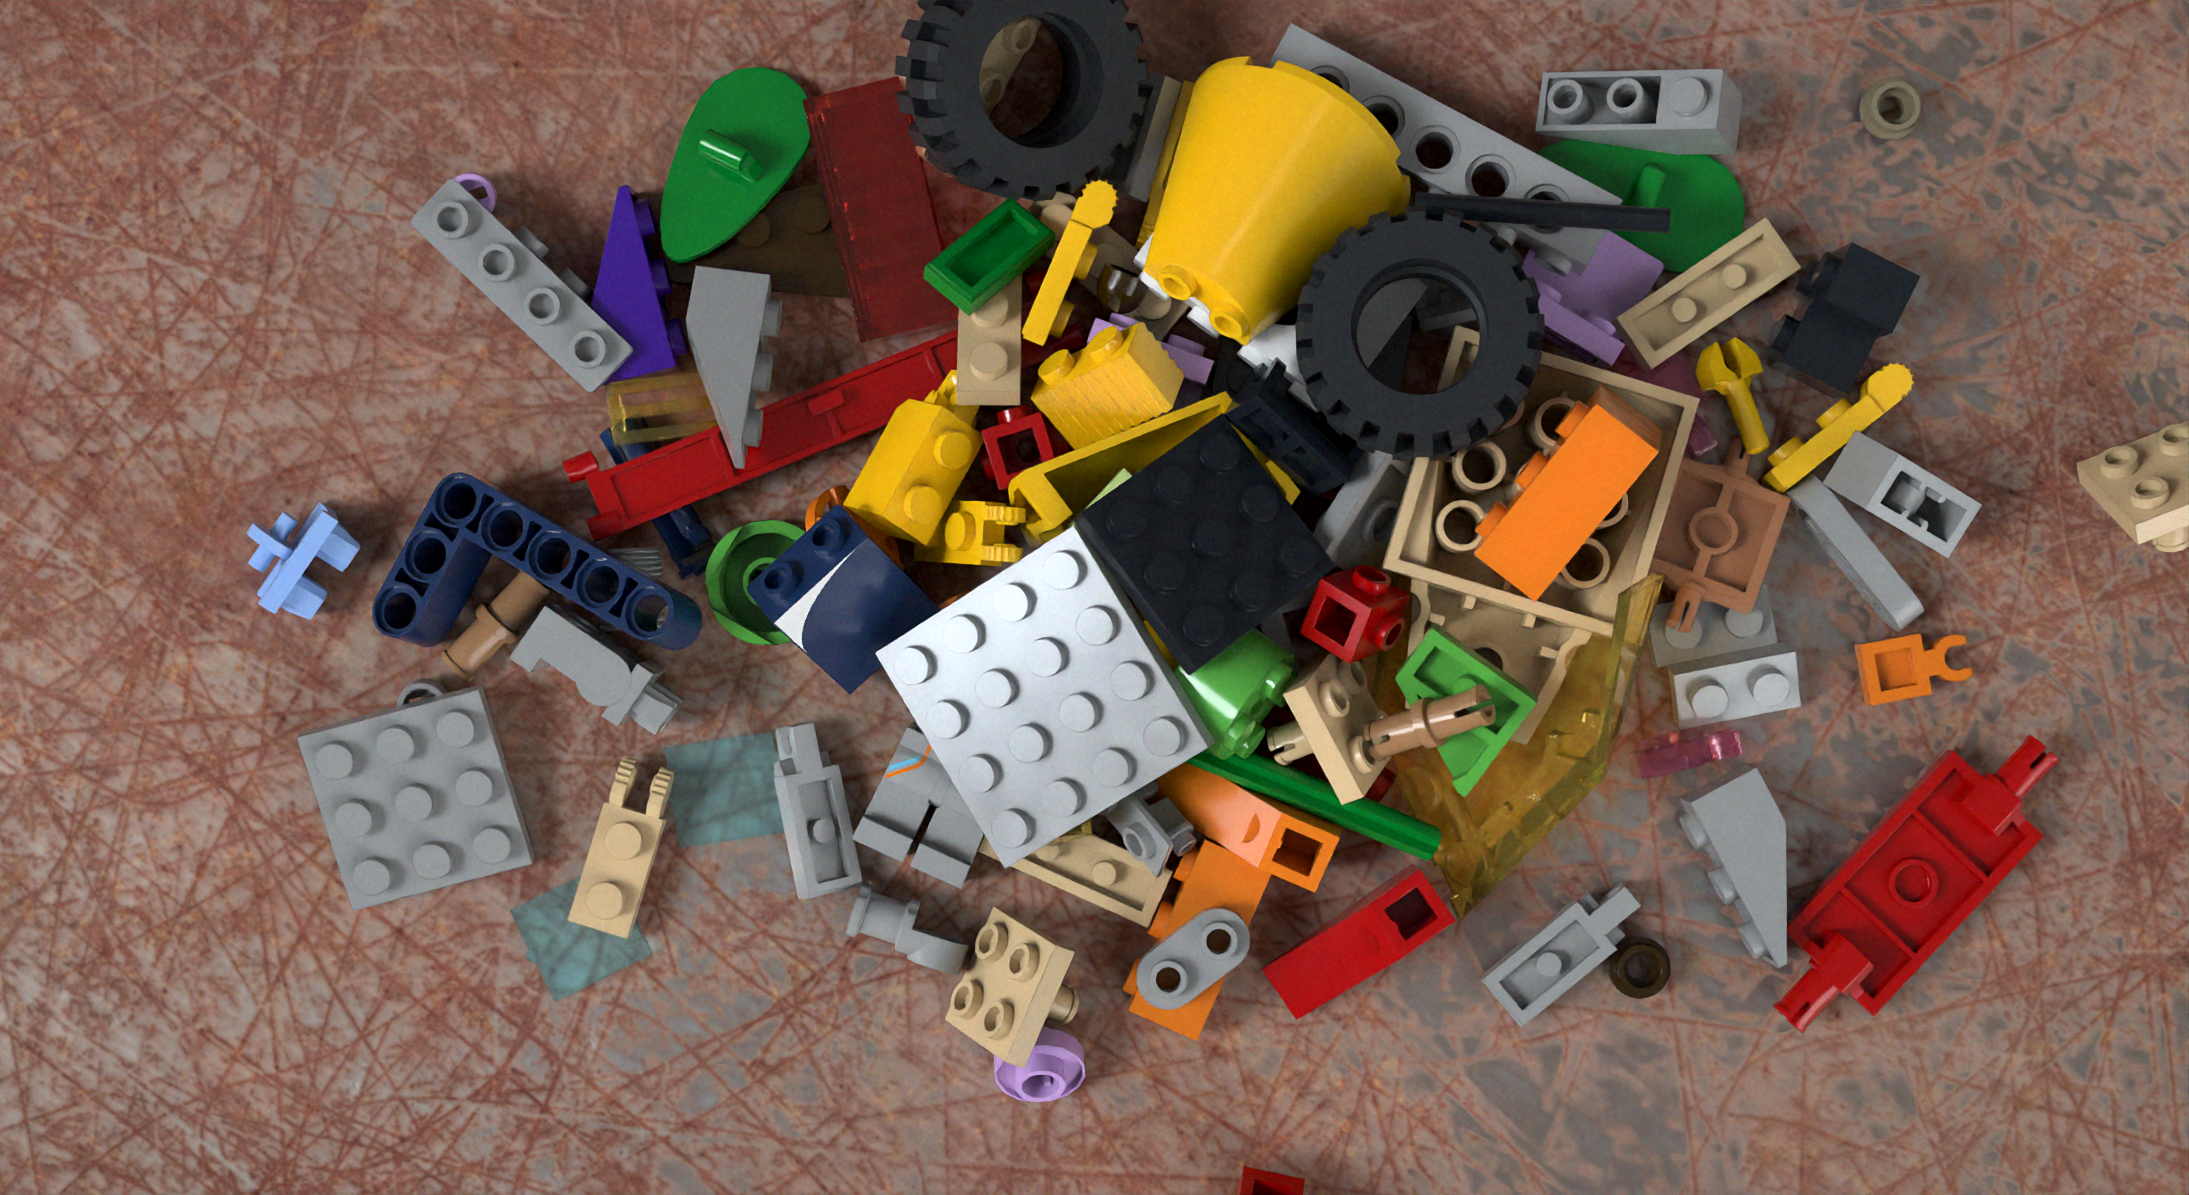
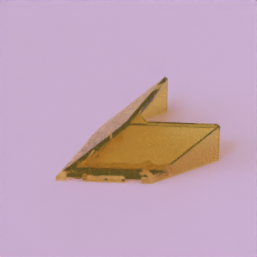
[1372,571,1665,922]

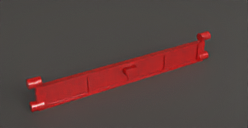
[562,267,1085,542]

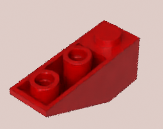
[1261,863,1456,1020]

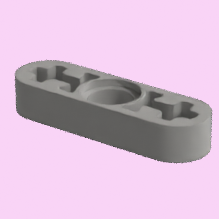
[1784,473,1924,632]

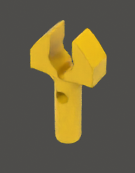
[1696,337,1770,455]

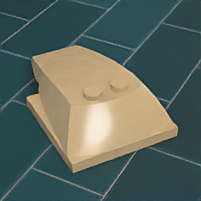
[1381,325,1700,745]

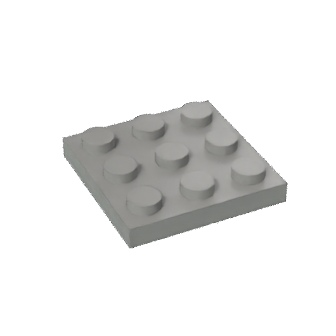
[297,684,535,911]

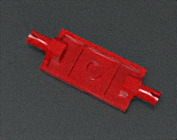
[1773,735,2059,1034]

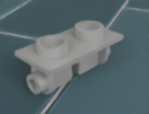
[1098,780,1197,878]

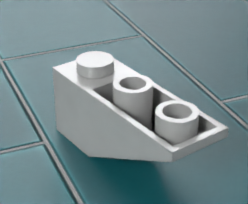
[1535,69,1743,155]
[686,266,782,469]
[1679,764,1787,968]

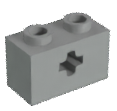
[1822,430,1982,558]

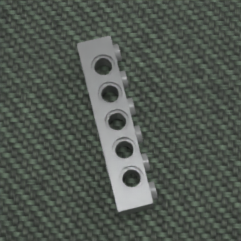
[1266,23,1623,277]

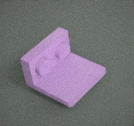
[1522,226,1664,369]

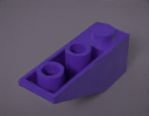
[591,185,689,389]

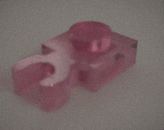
[1626,728,1743,780]

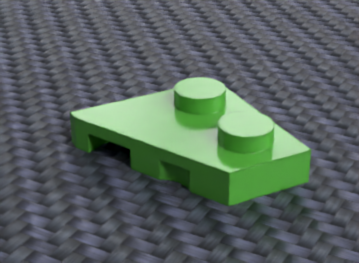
[1395,623,1538,797]

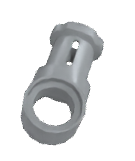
[845,882,969,975]

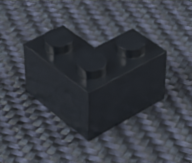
[1768,242,1921,399]

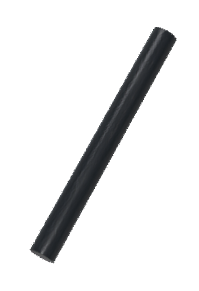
[1415,192,1671,234]

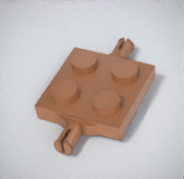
[1647,435,1792,633]

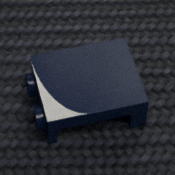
[747,505,941,694]

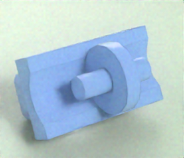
[246,501,361,620]

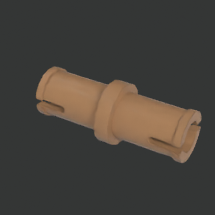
[441,570,555,681]
[1363,684,1496,761]

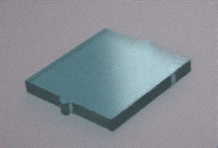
[665,731,785,848]
[510,876,653,1002]

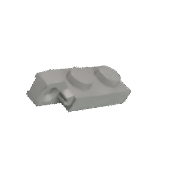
[774,722,863,899]
[1479,882,1641,1027]

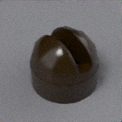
[1096,263,1148,315]

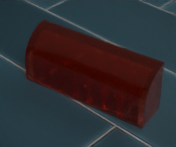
[802,76,959,344]

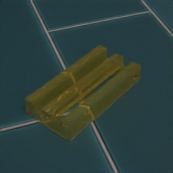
[605,372,719,447]

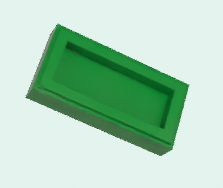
[923,198,1056,316]

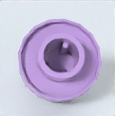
[994,1026,1085,1102]

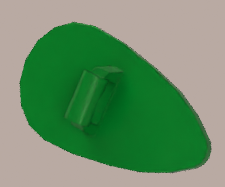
[660,67,815,263]
[1536,139,1746,274]

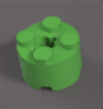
[705,520,806,645]
[1174,628,1299,760]

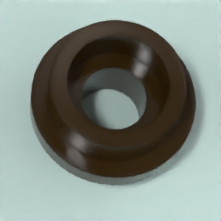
[1607,936,1671,999]

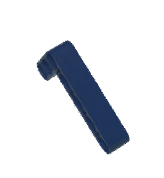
[372,472,702,651]

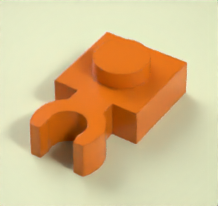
[1854,633,1973,706]

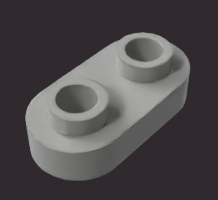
[1136,906,1250,1010]

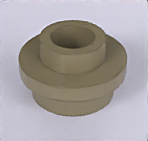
[1859,77,1923,140]

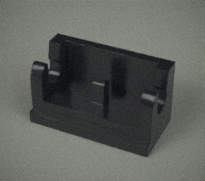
[1224,357,1364,498]

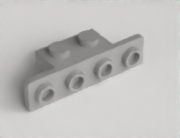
[411,179,633,393]

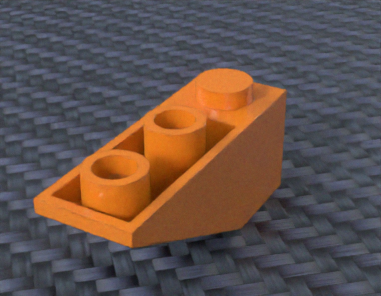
[1148,762,1342,893]

